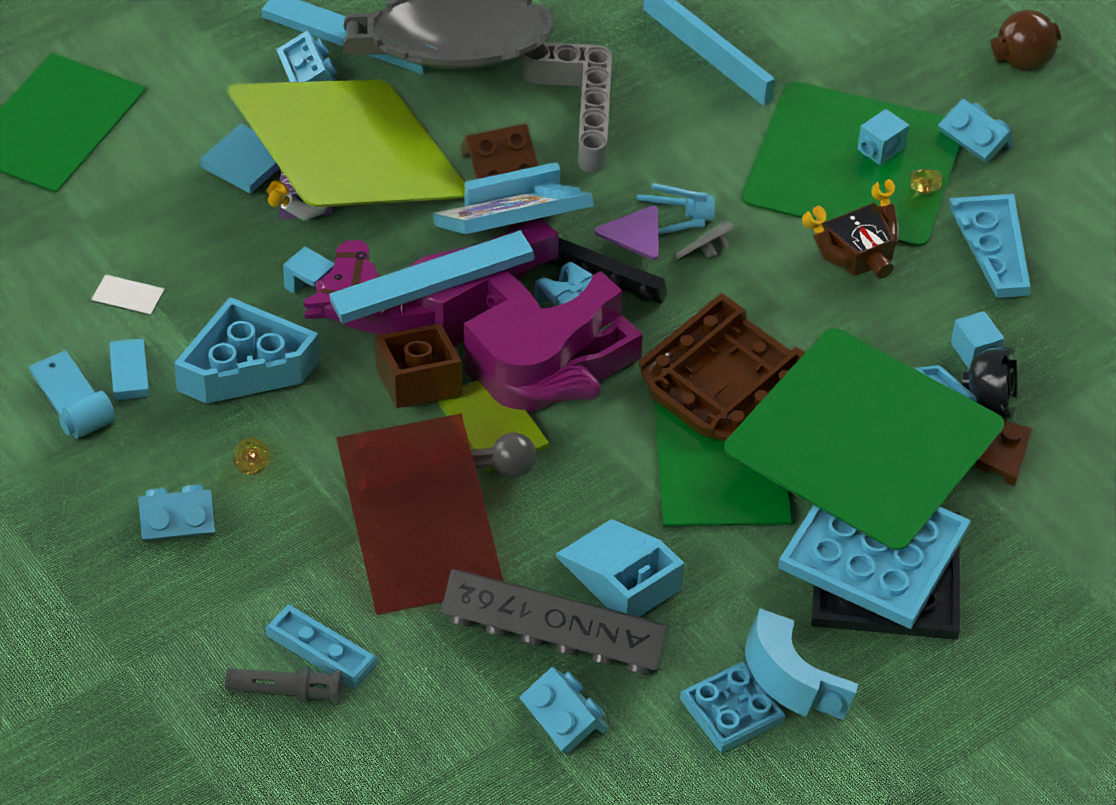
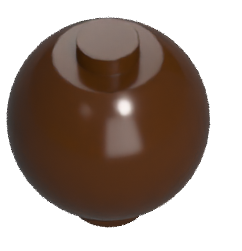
[990,10,1061,71]

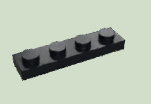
[548,237,667,304]

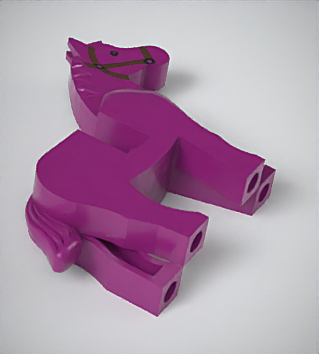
[303,218,643,413]

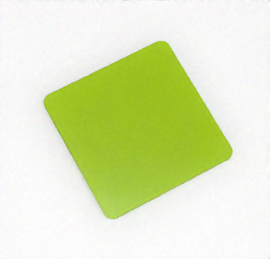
[227,80,465,207]

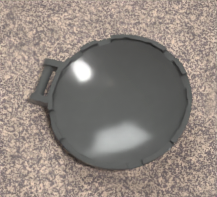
[343,0,553,70]

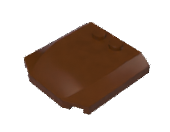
[639,292,805,441]

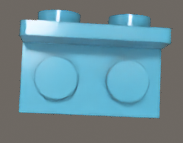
[276,30,338,82]

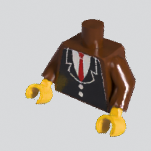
[802,179,899,279]

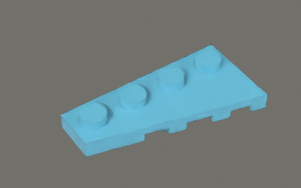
[949,194,1030,298]

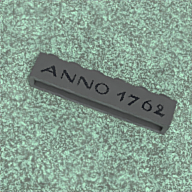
[440,569,671,675]

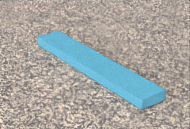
[261,0,437,75]
[643,0,775,106]
[329,230,534,324]

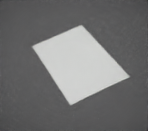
[91,274,164,314]

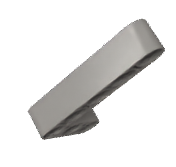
[521,42,612,173]

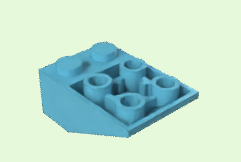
[556,519,684,617]

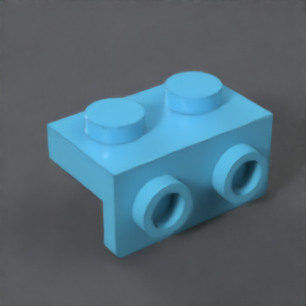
[938,99,1014,164]
[138,485,215,541]
[519,666,609,754]

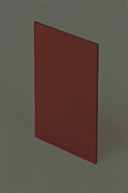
[336,413,504,615]

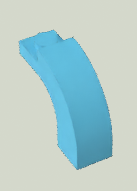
[745,608,858,720]

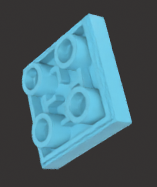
[200,124,280,194]
[680,661,785,754]

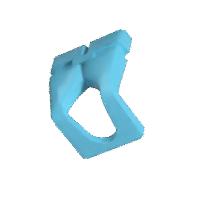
[534,262,593,305]

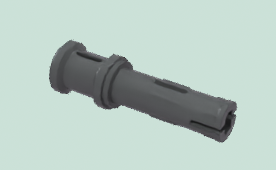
[225,668,343,705]

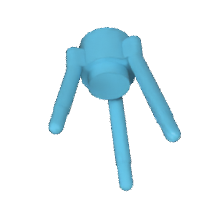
[636,183,715,235]

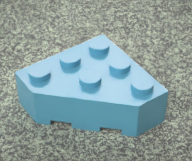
[174,297,320,404]

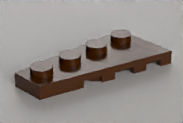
[975,421,1032,487]

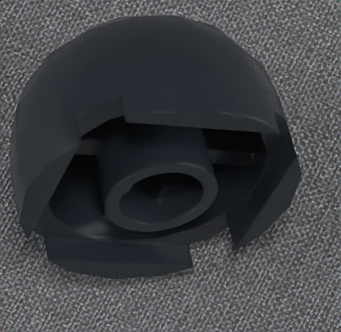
[962,347,1018,416]

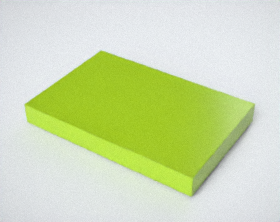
[438,380,549,472]

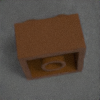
[375,323,463,409]

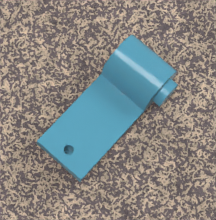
[29,350,116,439]

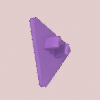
[594,206,659,260]

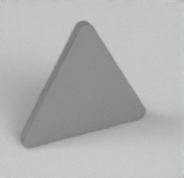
[675,220,734,259]

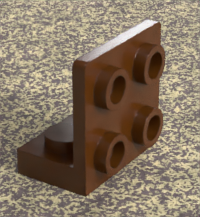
[460,123,538,179]

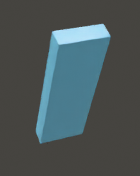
[464,162,561,206]
[265,604,377,689]

